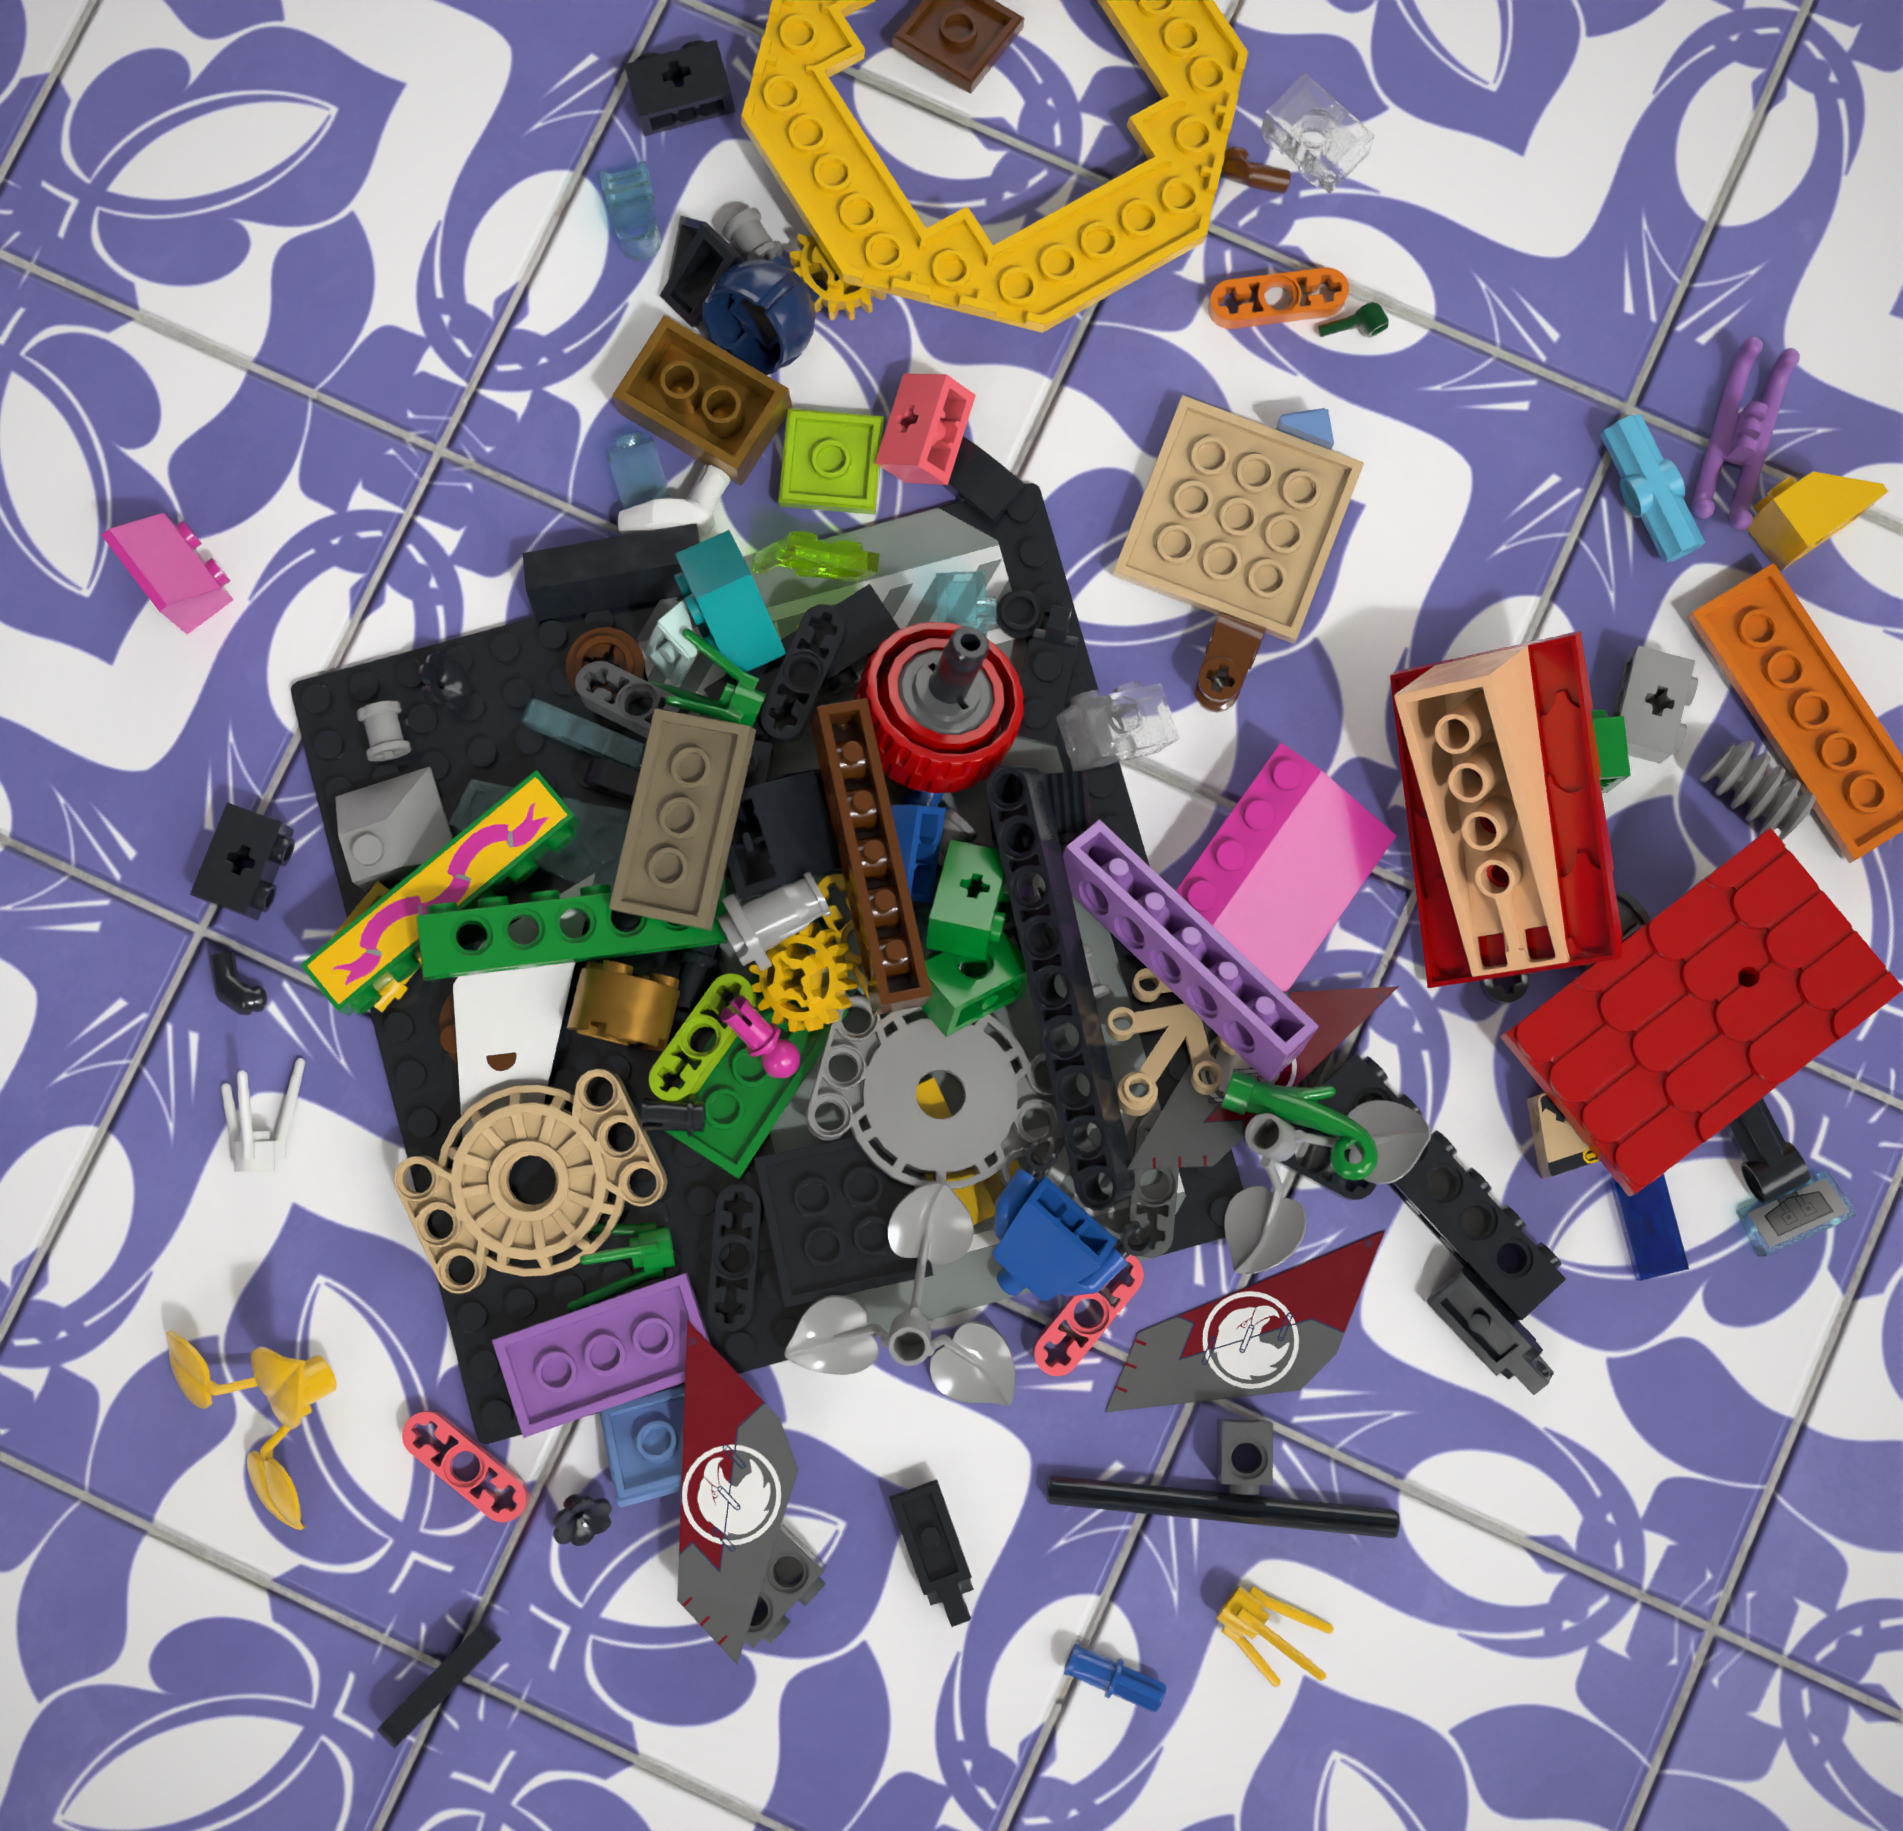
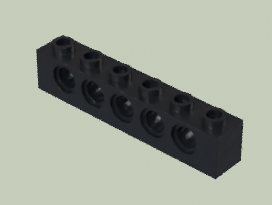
[1314,1053,1566,1320]

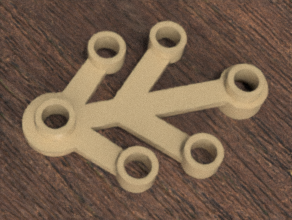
[1106,968,1238,1116]

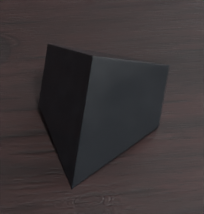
[659,216,742,328]

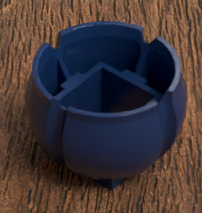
[702,255,820,375]

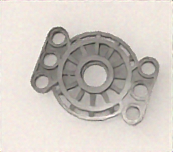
[806,996,1060,1190]

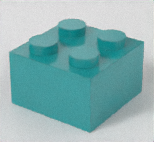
[674,530,786,678]

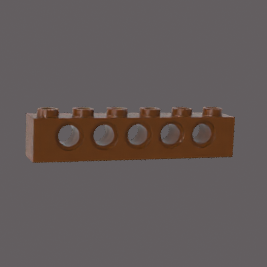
[810,698,932,1016]

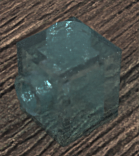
[936,571,997,638]

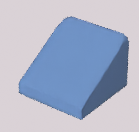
[1276,408,1334,450]

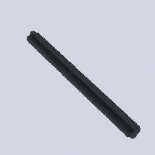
[1046,1476,1400,1538]

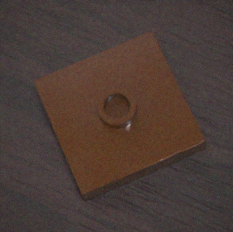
[892,0,1024,94]

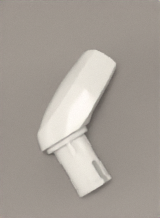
[618,465,731,538]

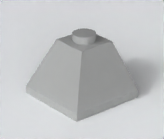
[335,766,453,891]

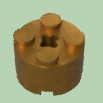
[567,960,680,1052]

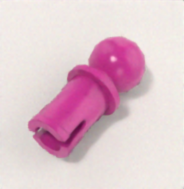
[720,996,800,1078]

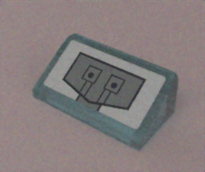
[1735,1170,1857,1257]

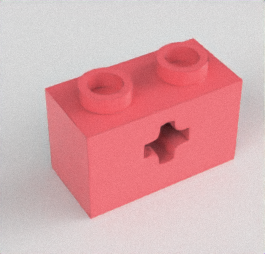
[875,373,976,485]

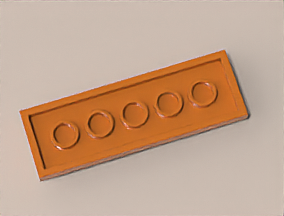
[1687,563,1903,863]

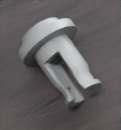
[717,872,831,972]

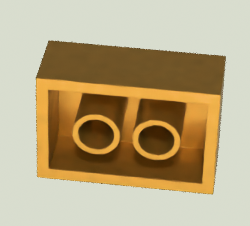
[612,315,792,486]

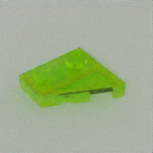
[752,531,880,582]

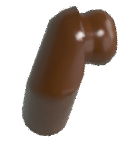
[1222,147,1291,194]

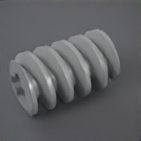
[1700,739,1816,840]

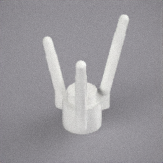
[221,1058,305,1172]

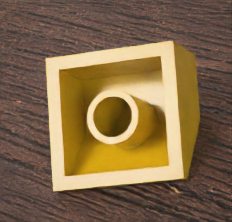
[1747,471,1889,572]

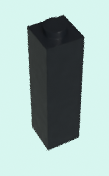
[523,523,701,621]

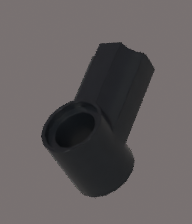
[1726,1098,1810,1204]

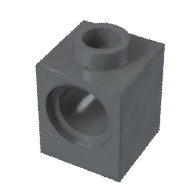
[1217,1419,1273,1494]

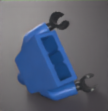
[992,1139,1152,1301]

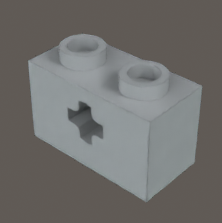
[1611,645,1698,764]

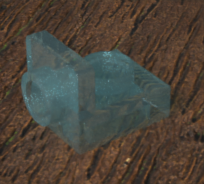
[606,431,671,510]

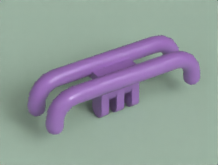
[1691,337,1800,531]

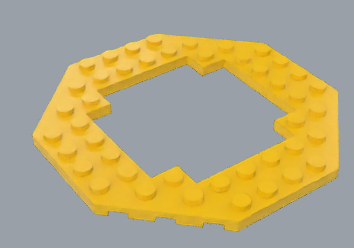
[741,0,1248,333]

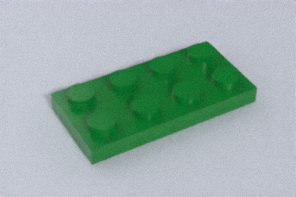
[663,974,849,1180]

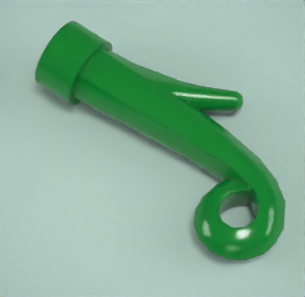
[1221,1069,1378,1180]

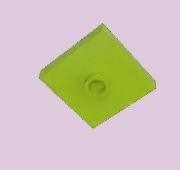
[778,408,885,515]

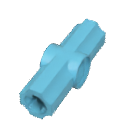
[1600,414,1705,563]

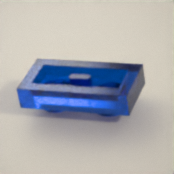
[1610,1174,1689,1281]

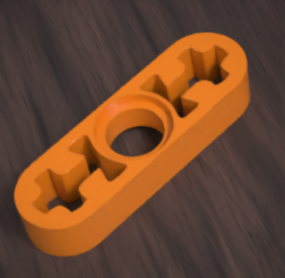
[1208,267,1349,329]

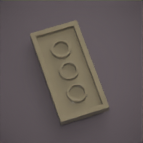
[609,708,756,931]

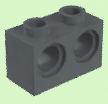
[745,1524,827,1648]

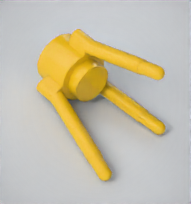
[1216,1585,1334,1687]

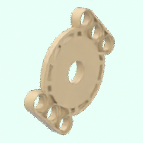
[393,1068,667,1294]

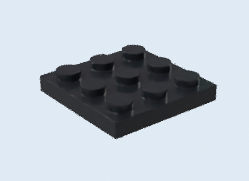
[754,1137,934,1308]

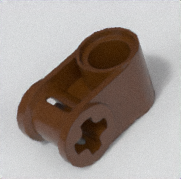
[1195,612,1266,713]

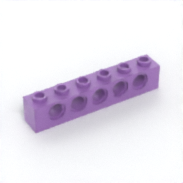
[1063,820,1319,1083]

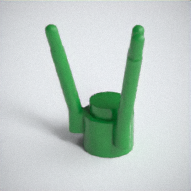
[649,628,766,727]
[567,1221,675,1312]

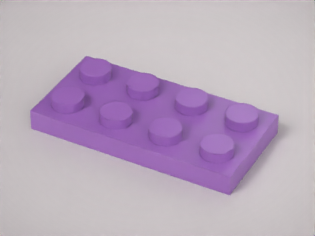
[492,1273,711,1438]

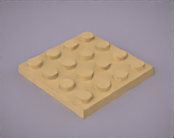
[1113,395,1364,644]

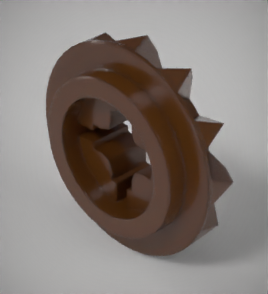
[566,627,645,699]

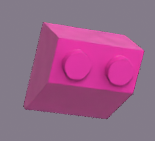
[101,513,234,635]

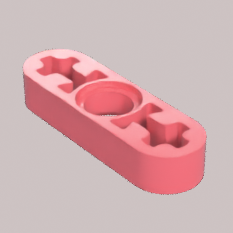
[1033,1255,1144,1376]
[402,1411,530,1522]

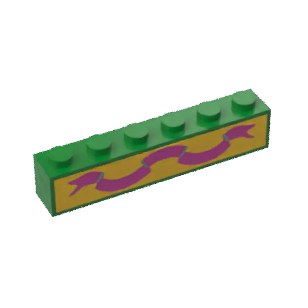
[300,770,582,1016]

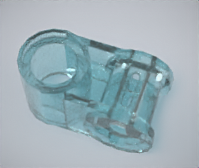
[599,160,662,261]

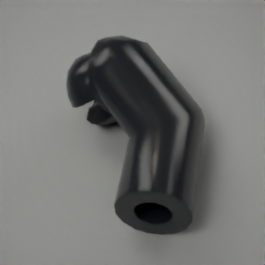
[209,952,268,1015]

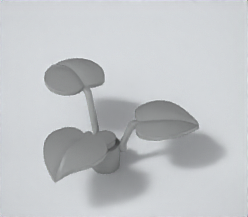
[1224,1100,1431,1274]
[785,1181,1015,1406]

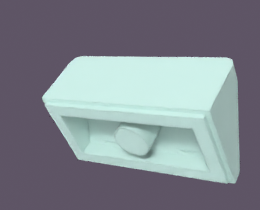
[644,600,697,686]

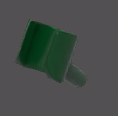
[1318,302,1389,338]

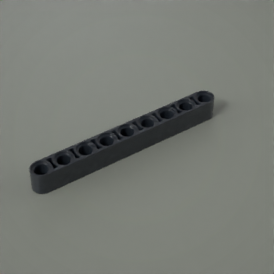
[986,765,1135,1210]

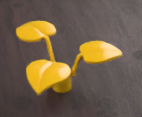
[165,1330,337,1531]

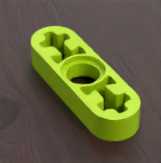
[649,973,757,1101]

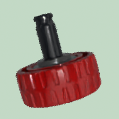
[853,622,1024,793]

